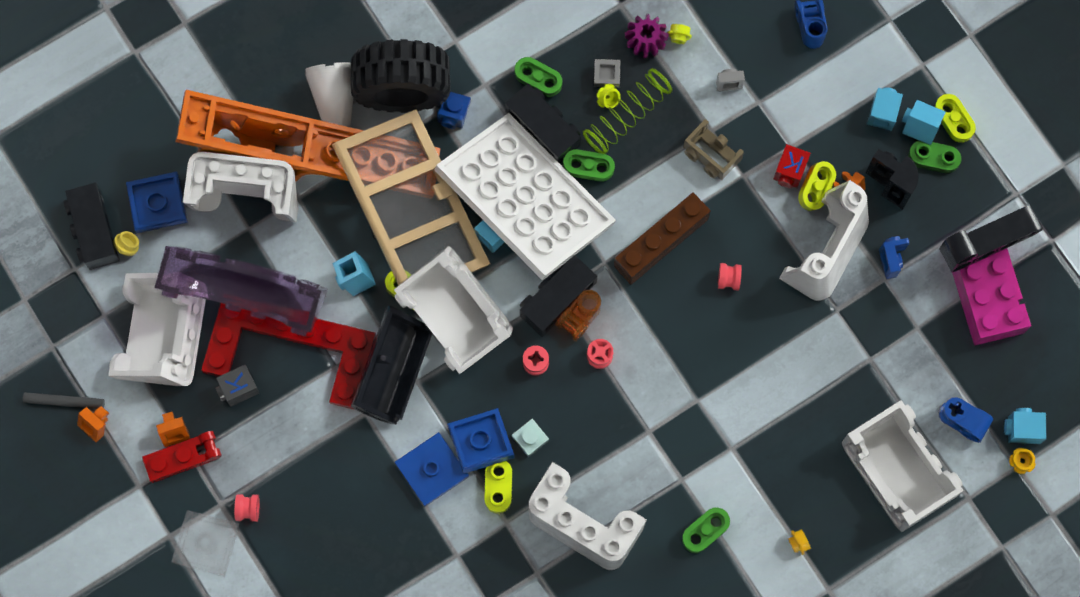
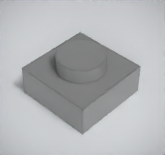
[594,59,620,87]
[716,69,745,91]

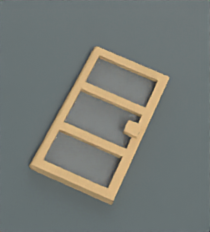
[332,109,490,285]

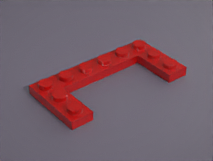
[201,296,376,410]

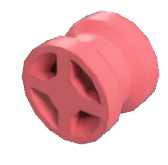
[718,263,742,291]
[587,339,614,369]
[523,346,549,376]
[234,494,260,522]

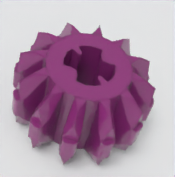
[625,14,669,59]

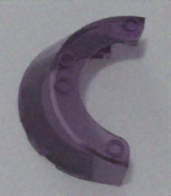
[154,246,328,336]

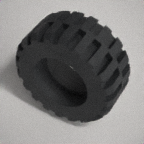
[351,39,450,113]

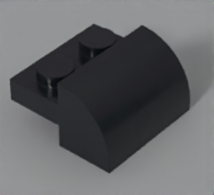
[866,149,919,210]

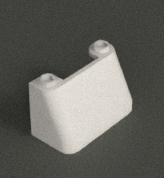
[183,152,298,222]
[779,180,869,301]
[394,246,513,374]
[108,272,206,386]

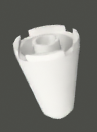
[305,62,354,127]

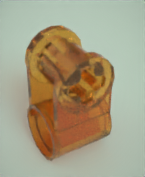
[555,290,601,341]

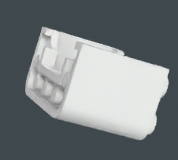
[842,400,964,532]
[529,462,646,570]

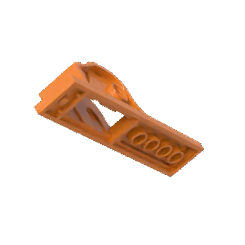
[175,90,440,199]

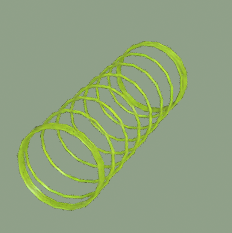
[583,68,672,154]

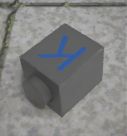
[215,364,259,407]

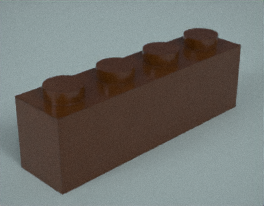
[614,192,711,285]

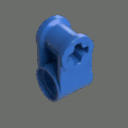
[795,0,827,49]
[939,397,993,443]

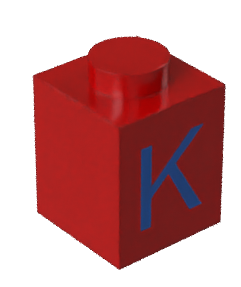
[773,144,811,188]

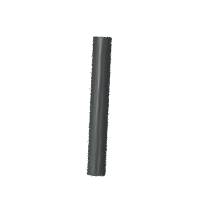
[23,392,105,409]

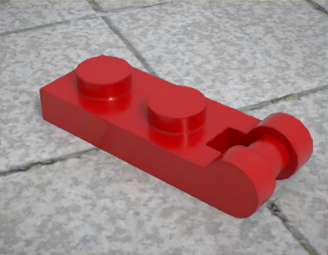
[142,431,222,483]

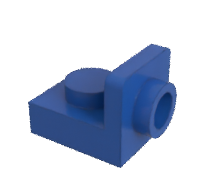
[437,92,471,129]
[879,236,909,279]

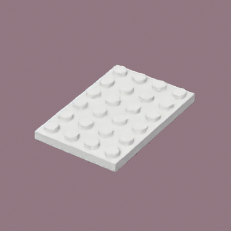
[434,113,616,281]

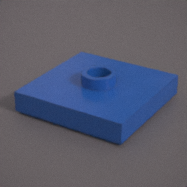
[126,172,188,233]
[447,408,515,474]
[395,432,469,507]

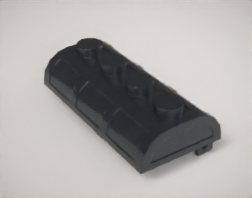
[351,306,433,425]

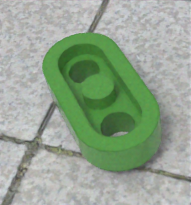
[515,57,562,97]
[908,141,961,173]
[563,149,615,181]
[682,507,730,553]

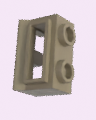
[683,119,744,180]

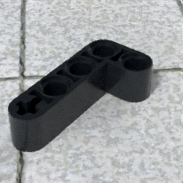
[939,205,1043,272]

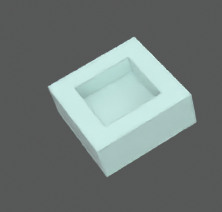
[512,419,549,457]

